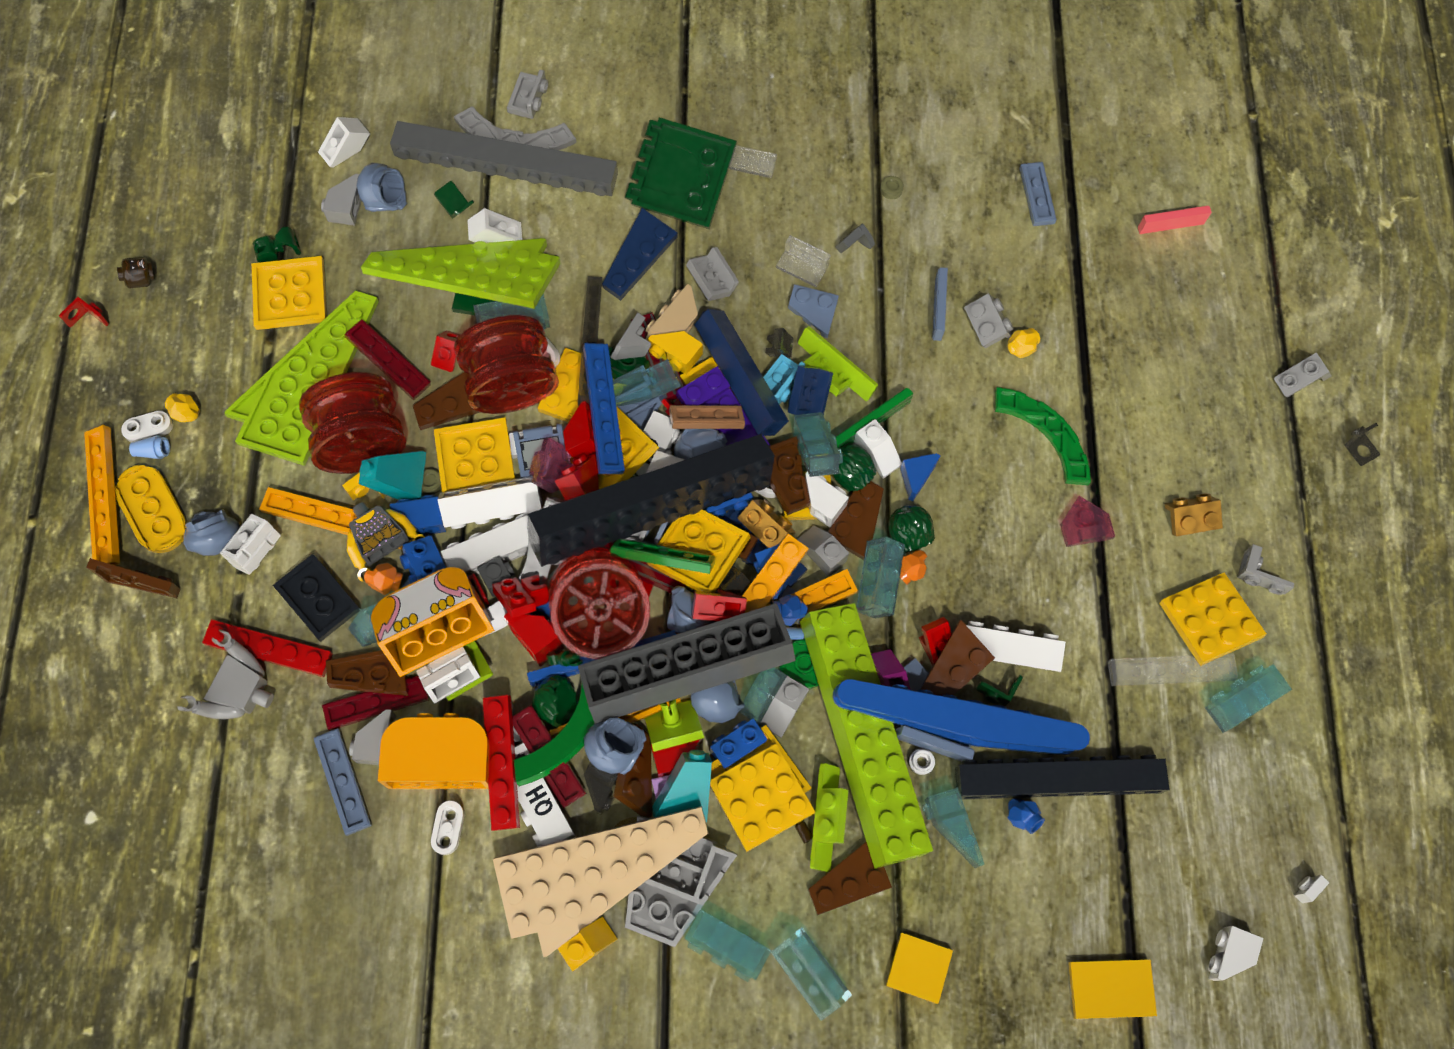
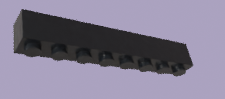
[955,755,1170,800]

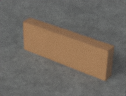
[669,406,745,429]

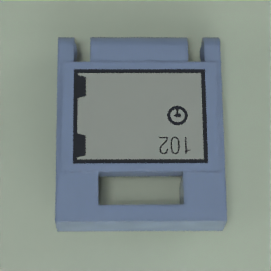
[513,424,569,487]

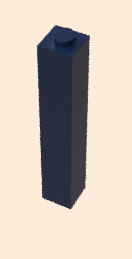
[694,309,789,436]

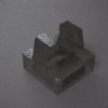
[765,328,793,359]

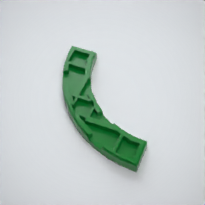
[995,387,1091,486]
[514,684,595,787]

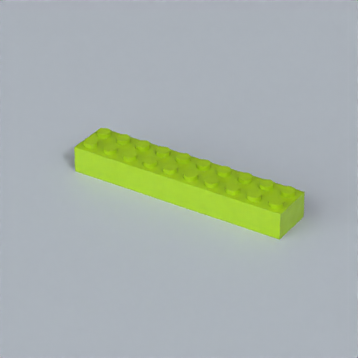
[800,603,933,869]

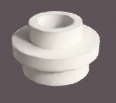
[909,749,935,775]

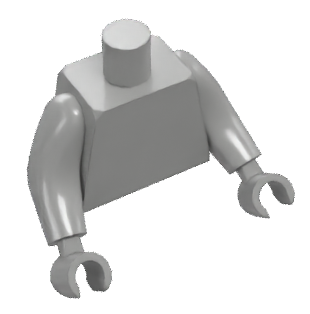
[177,630,274,719]

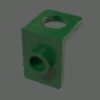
[434,181,474,219]
[976,675,1023,706]

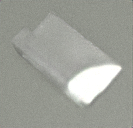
[776,235,831,287]

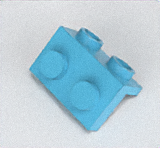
[763,354,805,405]

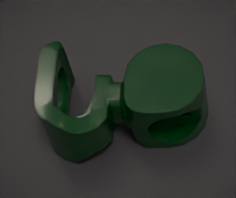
[253,227,301,263]

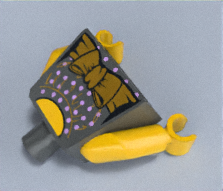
[346,502,425,582]

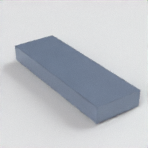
[1020,162,1057,226]
[932,268,948,341]
[895,725,975,762]

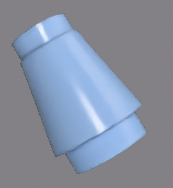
[129,435,170,459]

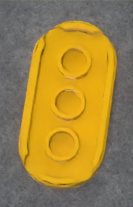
[115,465,187,553]

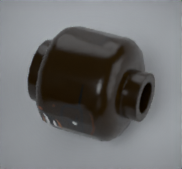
[117,257,154,288]

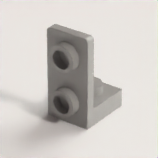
[1274,352,1332,397]
[1237,544,1294,595]

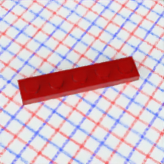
[202,619,333,678]
[483,695,520,831]

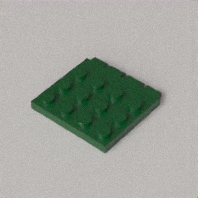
[625,117,737,230]

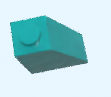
[359,451,426,500]
[652,750,712,822]

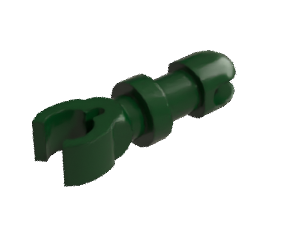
[546,651,583,667]

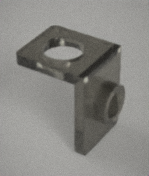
[1345,423,1380,466]

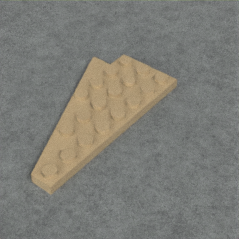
[493,806,708,957]

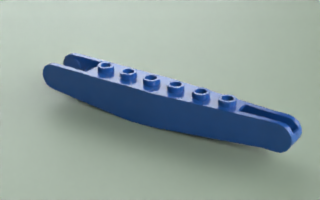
[833,679,1090,755]

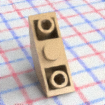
[646,284,698,341]

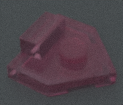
[529,438,572,493]
[1060,496,1115,547]

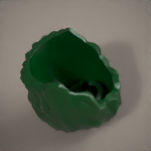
[829,444,877,492]
[889,505,935,552]
[532,675,578,727]

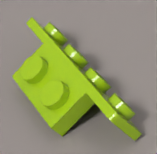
[798,326,878,401]
[810,763,848,872]

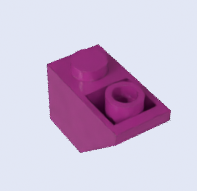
[871,649,911,690]

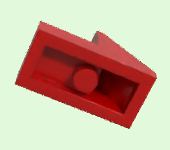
[692,589,747,621]
[919,617,952,666]

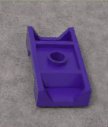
[676,366,770,446]

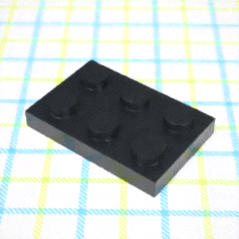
[273,554,361,642]

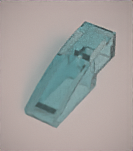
[613,359,681,407]

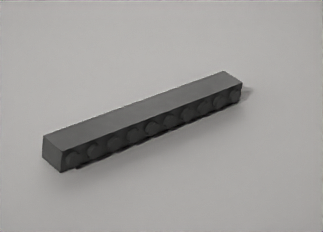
[390,121,618,196]

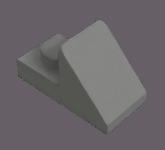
[611,313,651,360]

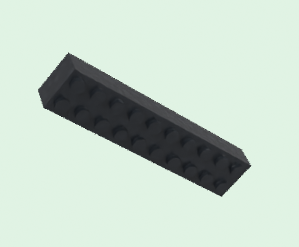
[528,434,775,567]

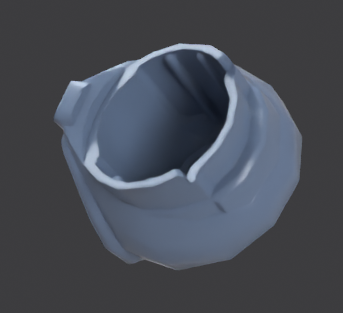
[356,163,407,212]
[674,429,727,460]
[183,509,240,556]
[667,586,715,634]
[690,680,745,723]
[584,718,646,775]

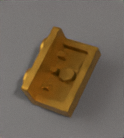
[1165,493,1223,537]
[738,499,796,548]

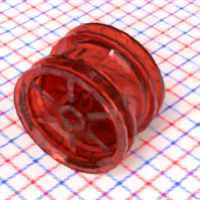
[454,315,559,414]
[299,372,406,474]
[548,548,650,659]

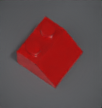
[503,613,564,666]

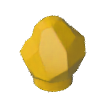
[1008,328,1040,359]
[165,393,200,422]

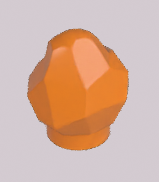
[894,550,927,585]
[364,563,403,595]

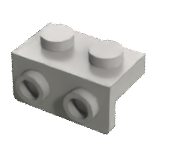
[507,70,548,119]
[686,247,739,301]
[964,293,1014,349]

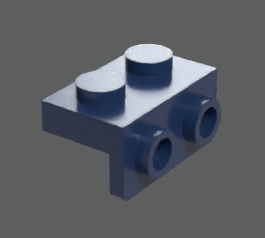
[787,366,833,418]

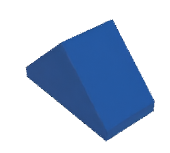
[900,453,940,502]

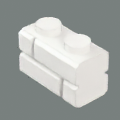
[220,514,281,575]
[416,647,480,704]

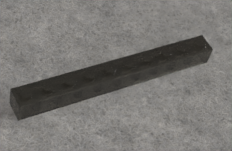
[578,276,602,406]

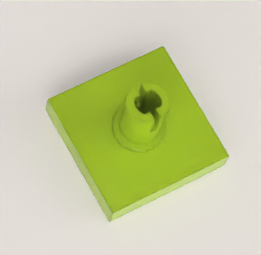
[644,699,704,752]

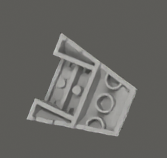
[625,816,738,947]

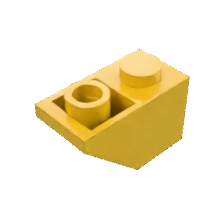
[648,331,703,375]

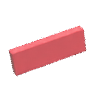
[1138,205,1212,234]

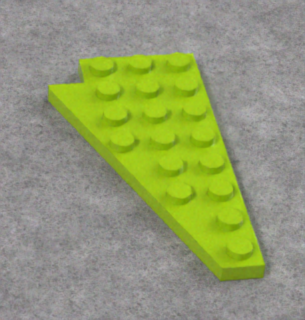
[361,238,561,309]
[224,291,379,466]

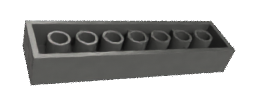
[578,603,795,724]

